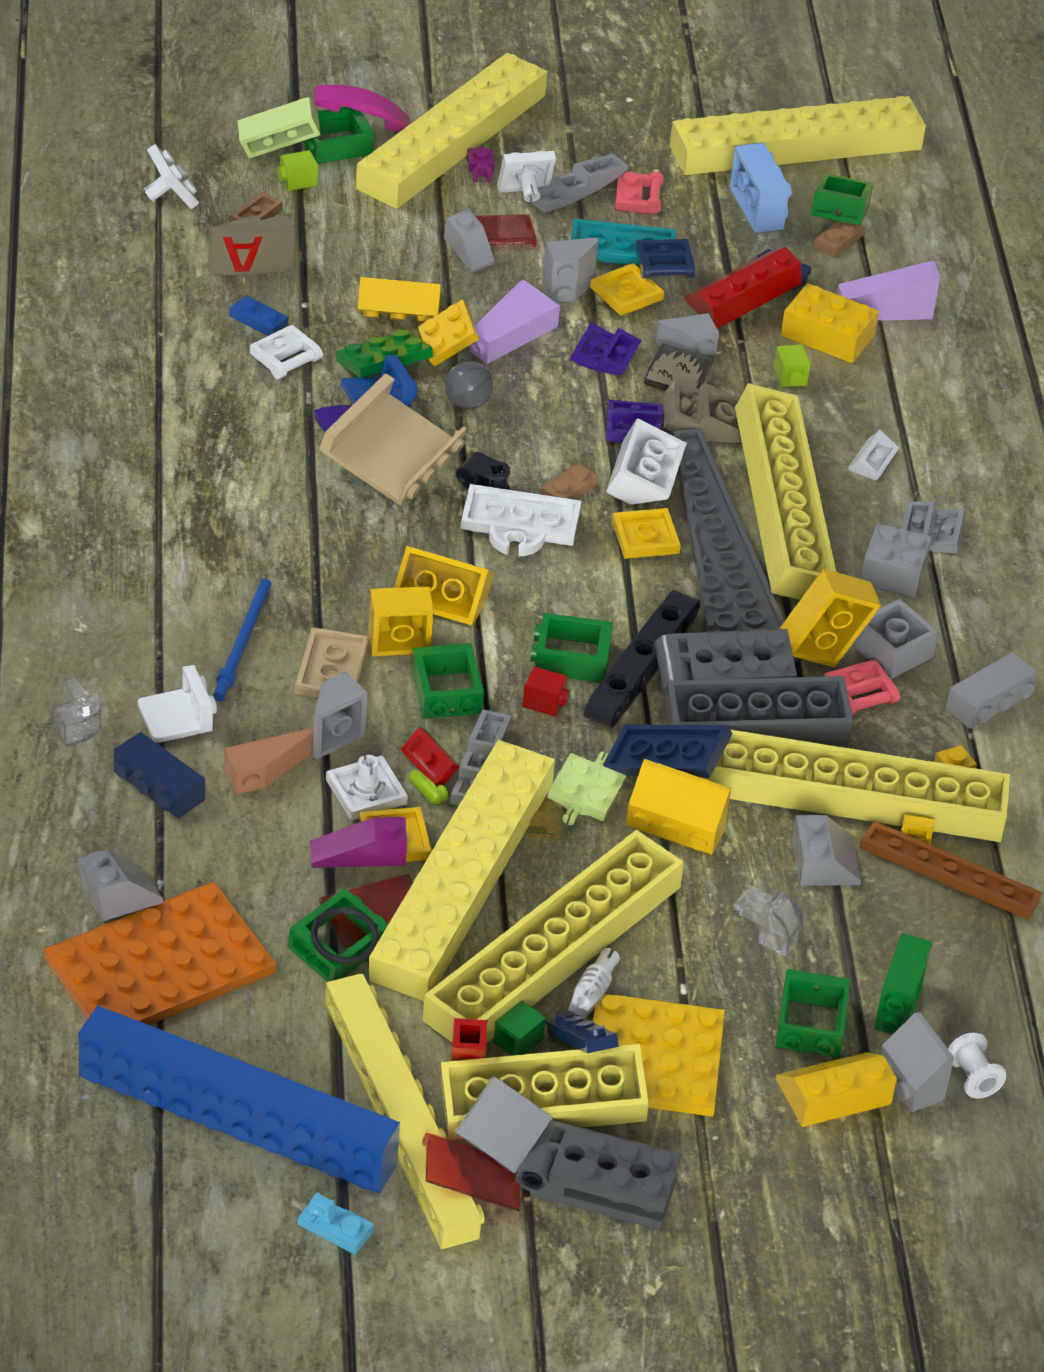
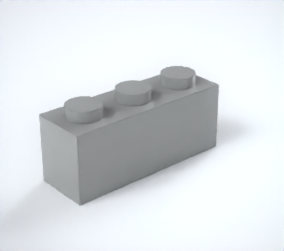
[946,652,1037,729]

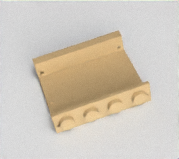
[319,373,467,506]

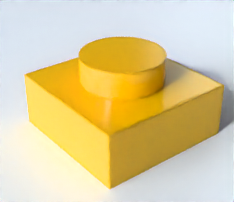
[934,745,977,769]
[901,814,935,844]

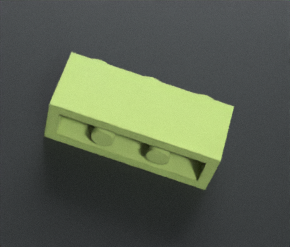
[238,97,321,159]

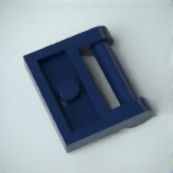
[635,239,695,279]

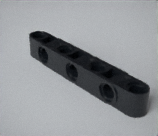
[584,590,701,728]

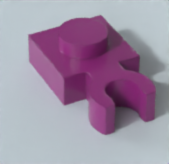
[467,147,495,183]

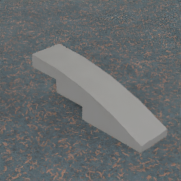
[529,154,629,213]
[450,709,512,806]

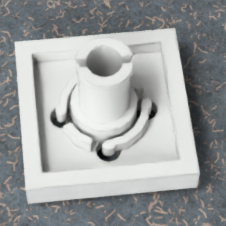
[143,144,199,209]
[497,150,556,202]
[326,755,408,821]

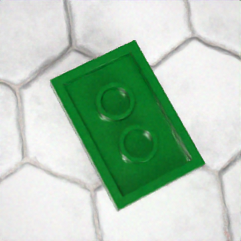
[335,330,433,378]

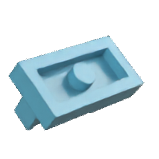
[297,1192,374,1255]

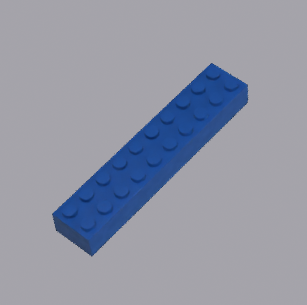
[78,1005,400,1194]

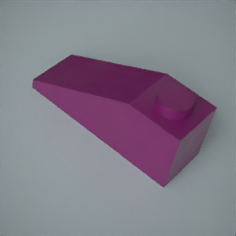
[310,817,407,868]

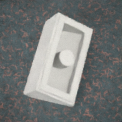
[848,429,899,481]

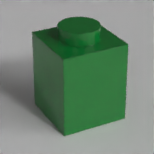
[493,1001,546,1056]

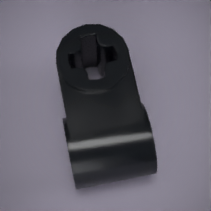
[456,452,510,490]

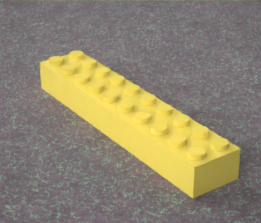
[356,52,548,209]
[669,96,926,175]
[735,383,836,600]
[701,730,1010,842]
[369,739,555,1001]
[422,829,684,1043]

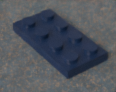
[603,724,733,778]

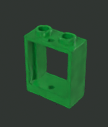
[303,107,374,164]
[811,173,874,225]
[530,613,613,683]
[411,643,484,719]
[287,888,388,982]
[874,933,933,1035]
[775,969,850,1057]

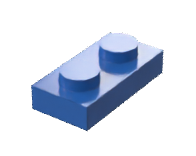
[229,295,288,336]

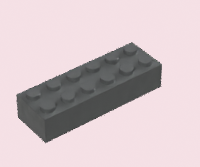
[663,676,853,745]

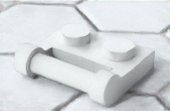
[250,325,323,379]

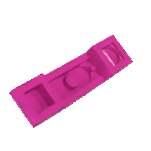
[314,84,409,133]

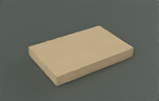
[294,627,370,698]

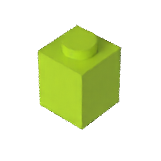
[277,150,318,191]
[773,344,811,388]

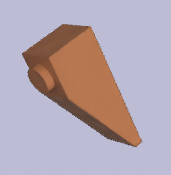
[224,728,313,795]

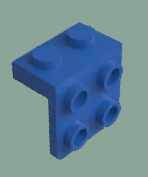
[341,355,417,408]

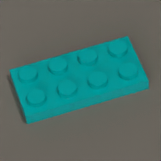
[571,218,677,266]

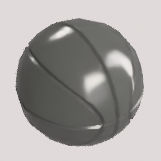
[444,361,493,409]

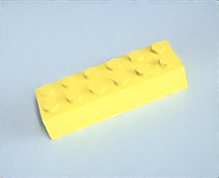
[441,1044,649,1140]

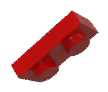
[400,727,460,787]

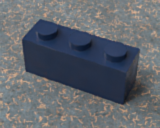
[114,732,205,819]

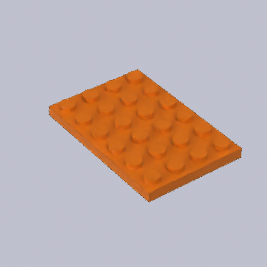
[44,881,277,1025]

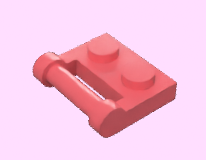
[615,171,664,214]
[824,659,900,715]

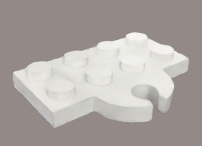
[461,484,582,557]

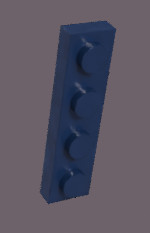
[546,1011,619,1053]

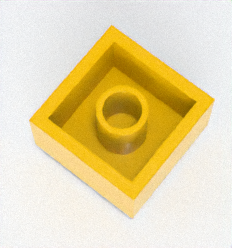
[368,586,433,656]

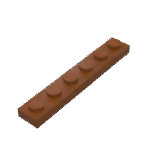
[859,821,1043,920]

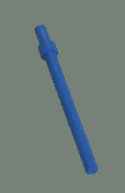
[213,579,272,702]

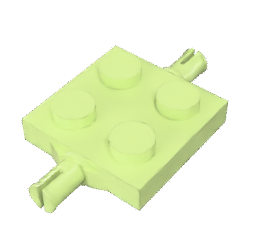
[547,751,626,825]

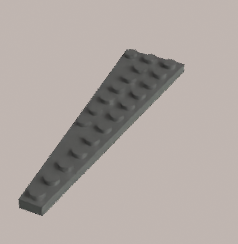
[673,428,798,661]

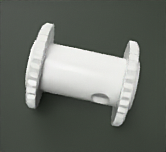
[948,1033,1007,1099]

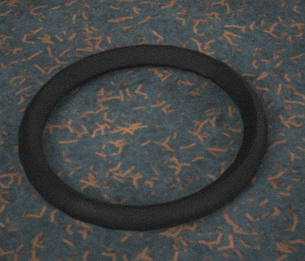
[311,907,379,964]

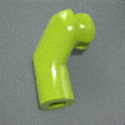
[408,770,449,805]

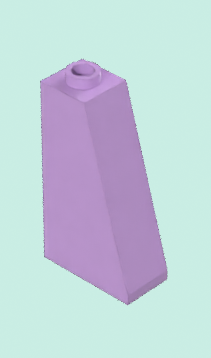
[837,261,940,321]
[469,280,560,364]

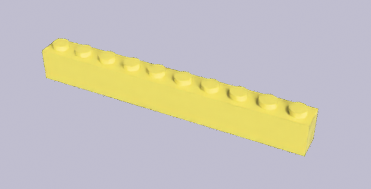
[325,973,484,1250]

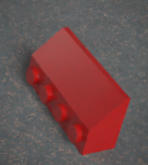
[684,247,802,329]

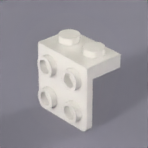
[138,665,217,743]

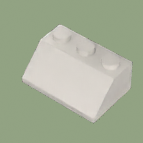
[606,418,686,505]

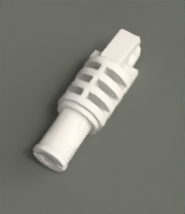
[568,948,620,1018]

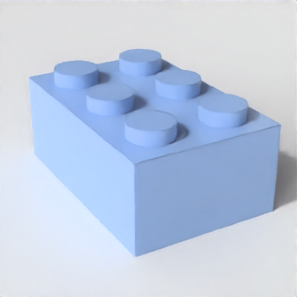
[729,142,792,233]

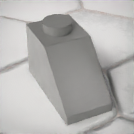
[444,208,495,274]
[656,313,719,358]

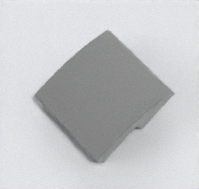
[902,501,966,553]
[455,1076,553,1173]

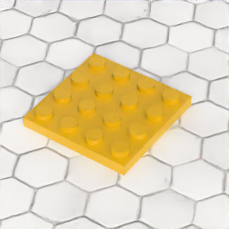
[593,994,725,1117]

